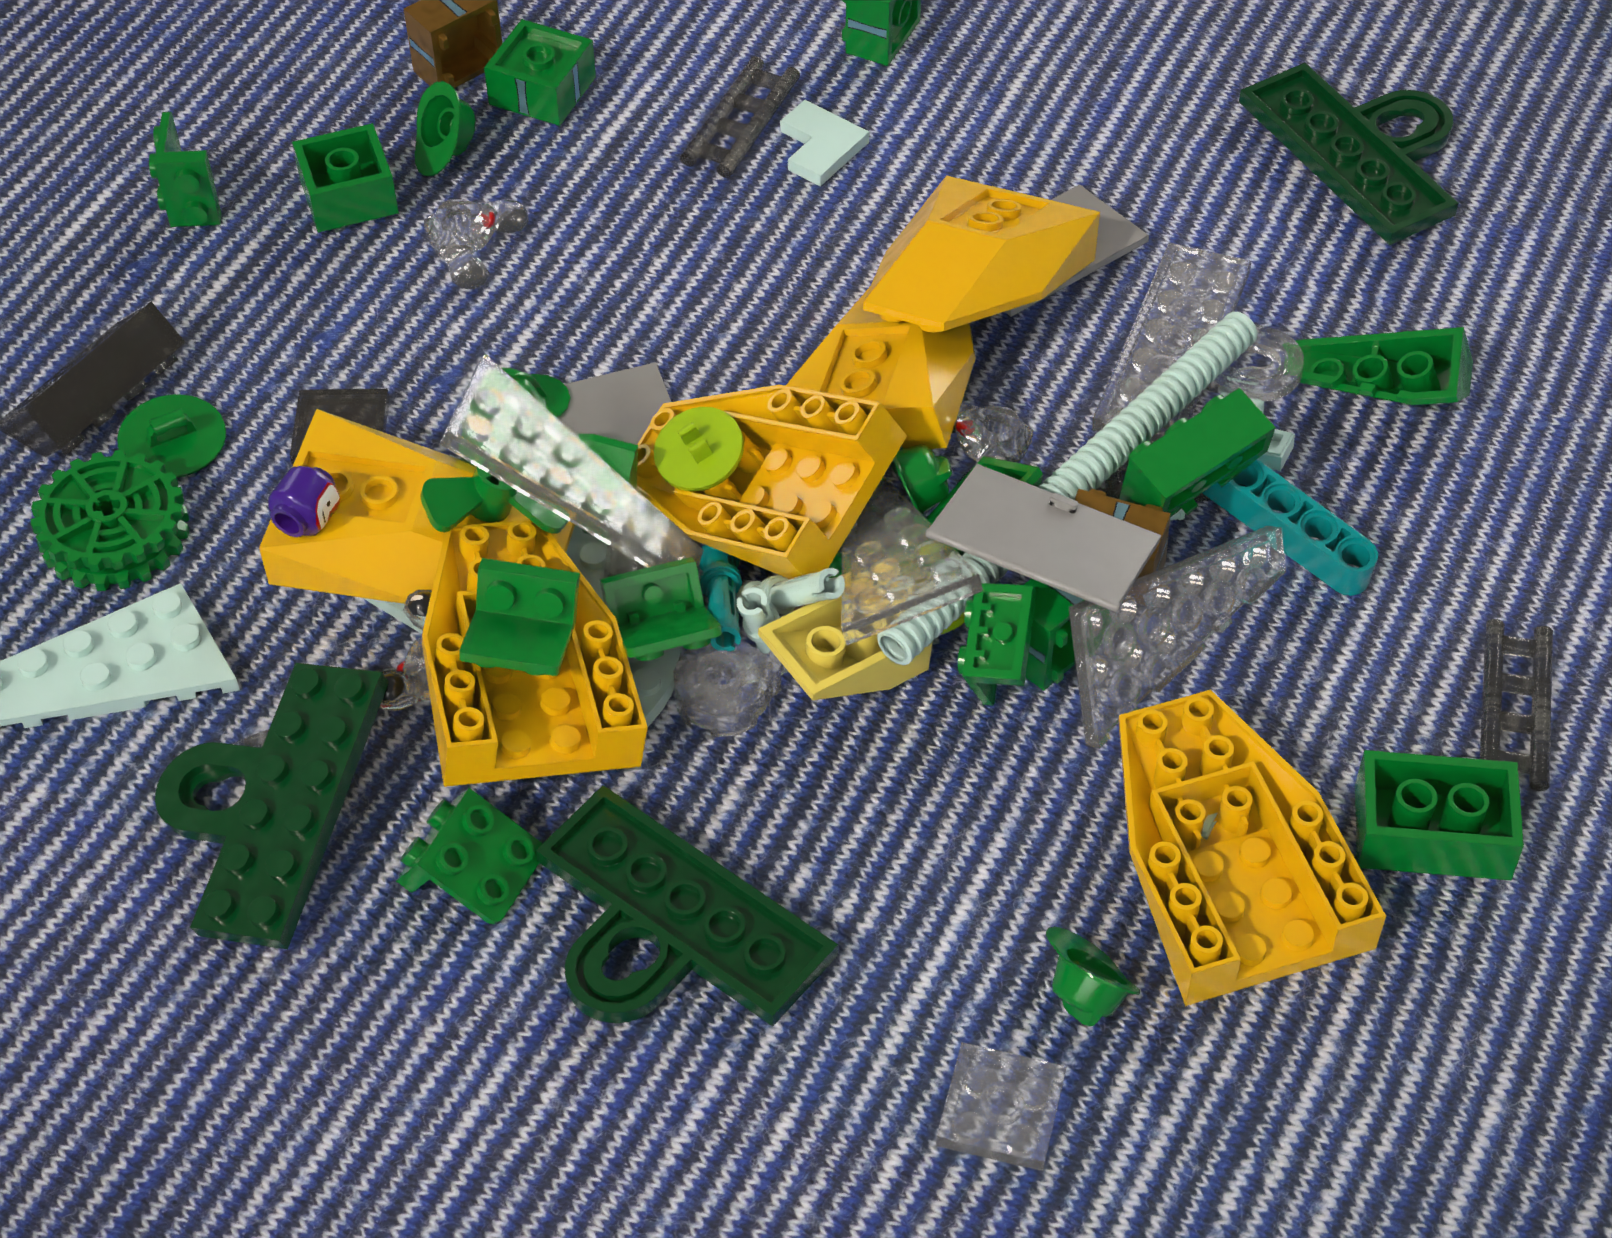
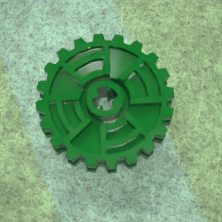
[30,450,189,591]

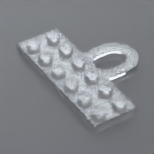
[1092,242,1304,443]

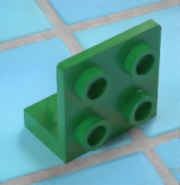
[459,558,580,676]
[958,583,1037,706]

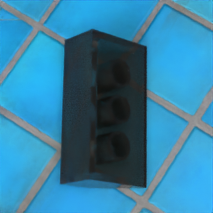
[0,301,186,457]

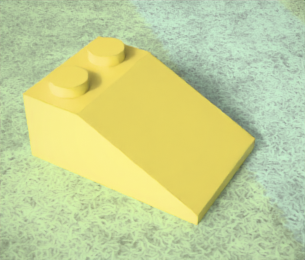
[758,570,933,701]

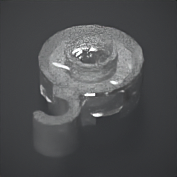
[673,640,788,737]

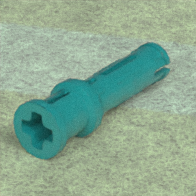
[698,545,742,652]

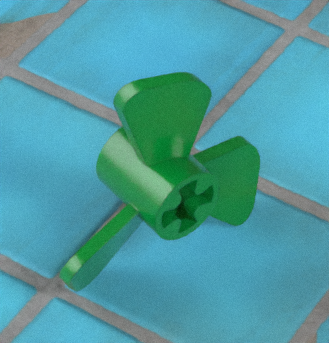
[420,416,571,534]

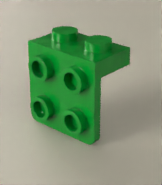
[149,112,222,227]
[599,557,722,661]
[396,788,542,924]

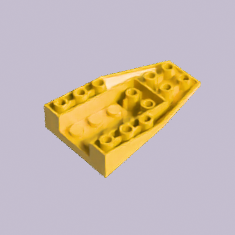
[863,175,1100,333]
[785,287,976,449]
[637,385,907,579]
[259,409,578,604]
[422,520,648,787]
[1118,690,1386,1006]

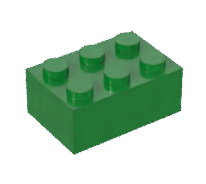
[1355,750,1524,881]

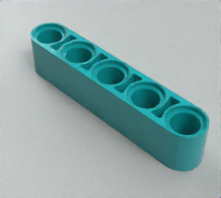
[1202,459,1378,596]

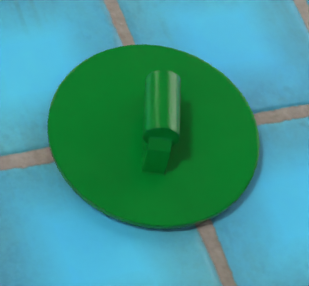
[117,394,226,478]

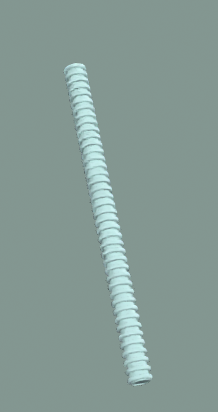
[877,311,1258,665]

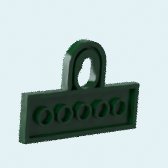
[1239,63,1459,245]
[155,663,389,950]
[536,785,838,1027]

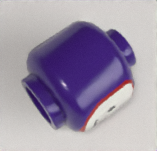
[268,466,340,537]

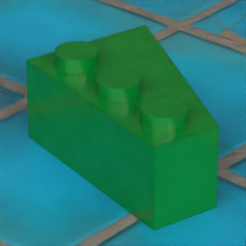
[1119,388,1276,518]

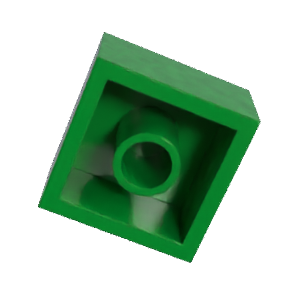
[292,123,399,233]

